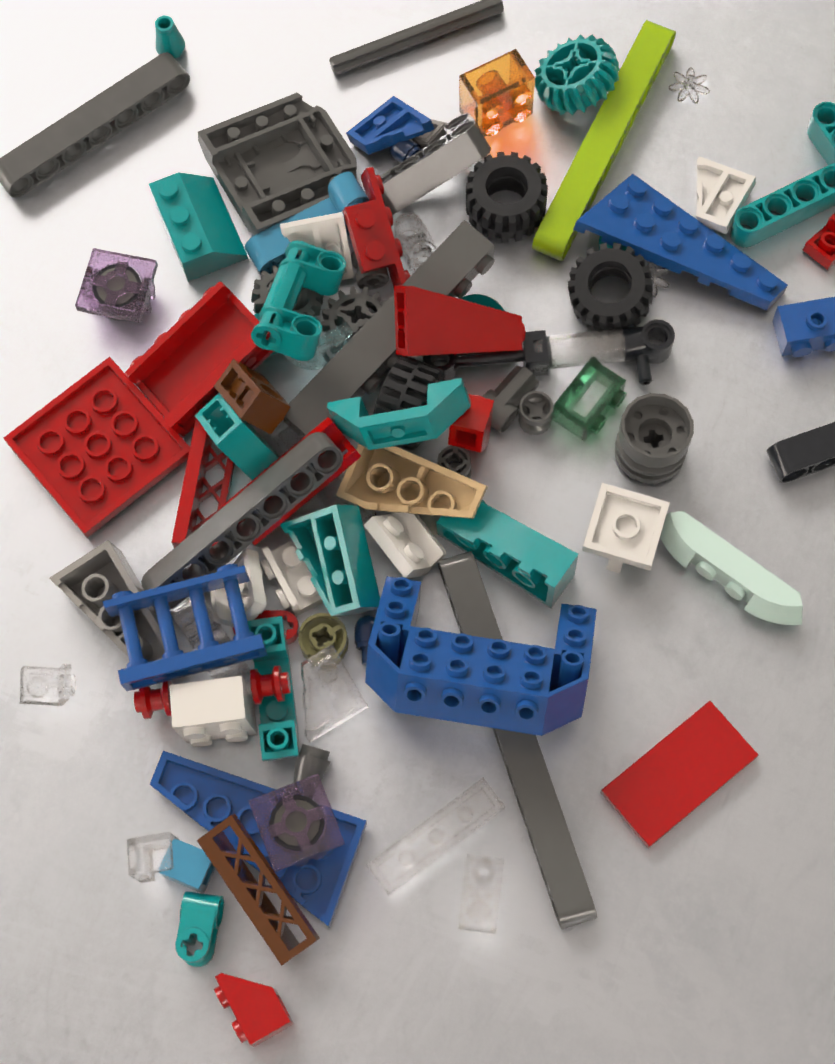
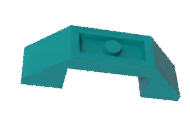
[327,378,471,450]
[248,616,299,762]

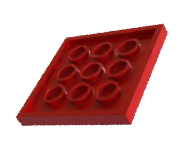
[3,356,190,538]

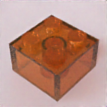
[459,49,535,137]

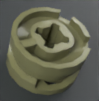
[298,613,349,667]

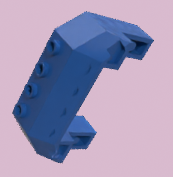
[365,576,597,736]

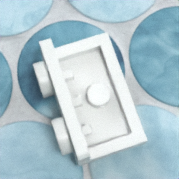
[210,548,267,627]

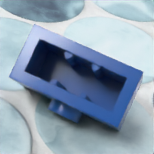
[772,297,835,357]

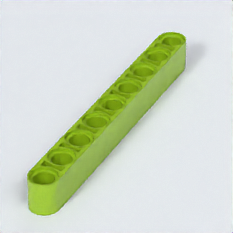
[532,20,676,261]

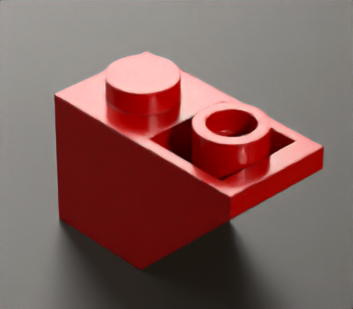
[448,394,494,453]
[214,973,294,1047]

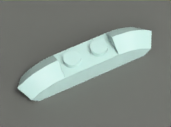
[660,511,803,625]

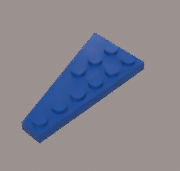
[573,174,788,310]
[150,751,367,928]

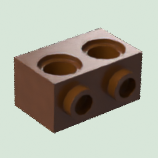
[214,359,291,434]

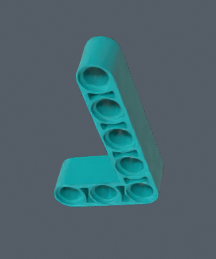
[730,102,835,248]

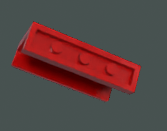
[124,281,274,437]

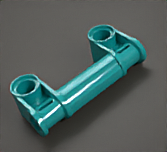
[251,240,346,361]

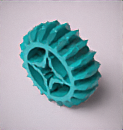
[534,34,620,116]

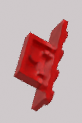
[342,167,410,288]

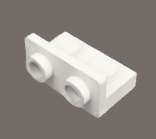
[364,512,446,578]
[260,540,323,617]

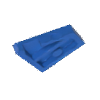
[346,96,434,155]

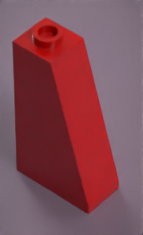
[394,285,526,356]

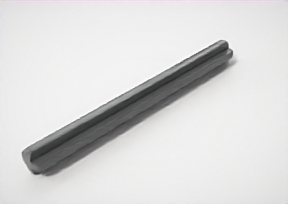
[329,0,504,75]

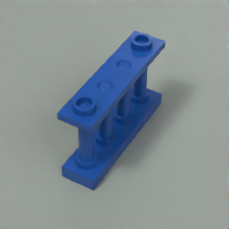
[103,564,268,691]

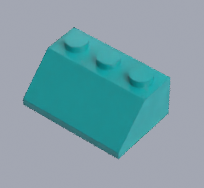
[148,172,248,282]

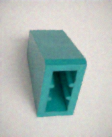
[195,393,280,480]

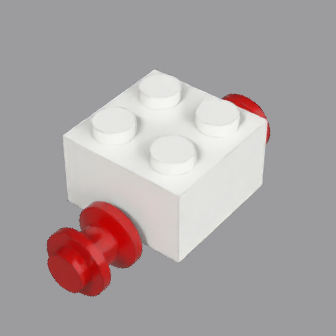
[134,666,291,747]

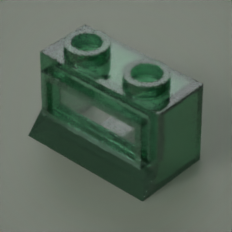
[552,354,627,442]

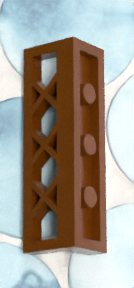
[197,813,320,966]

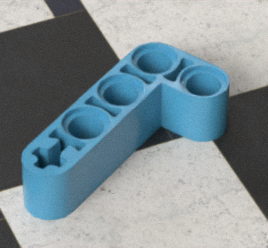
[245,172,370,275]

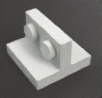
[582,483,670,573]

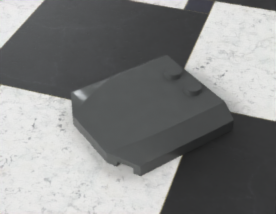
[197,92,357,235]

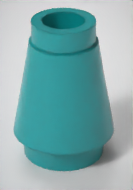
[155,15,185,59]

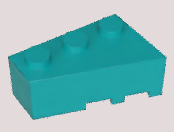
[280,504,380,616]

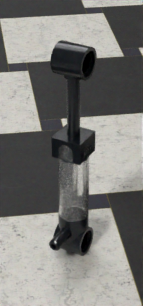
[423,319,675,385]

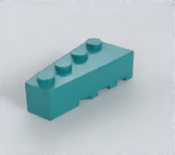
[437,500,579,609]

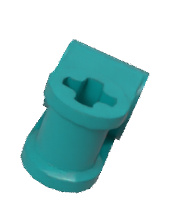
[175,891,224,967]

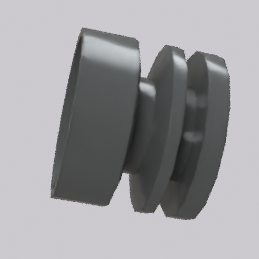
[615,393,694,484]

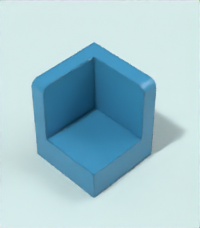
[158,839,215,894]

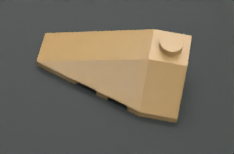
[336,444,488,519]

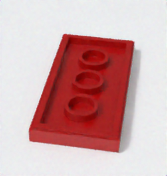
[600,701,759,848]

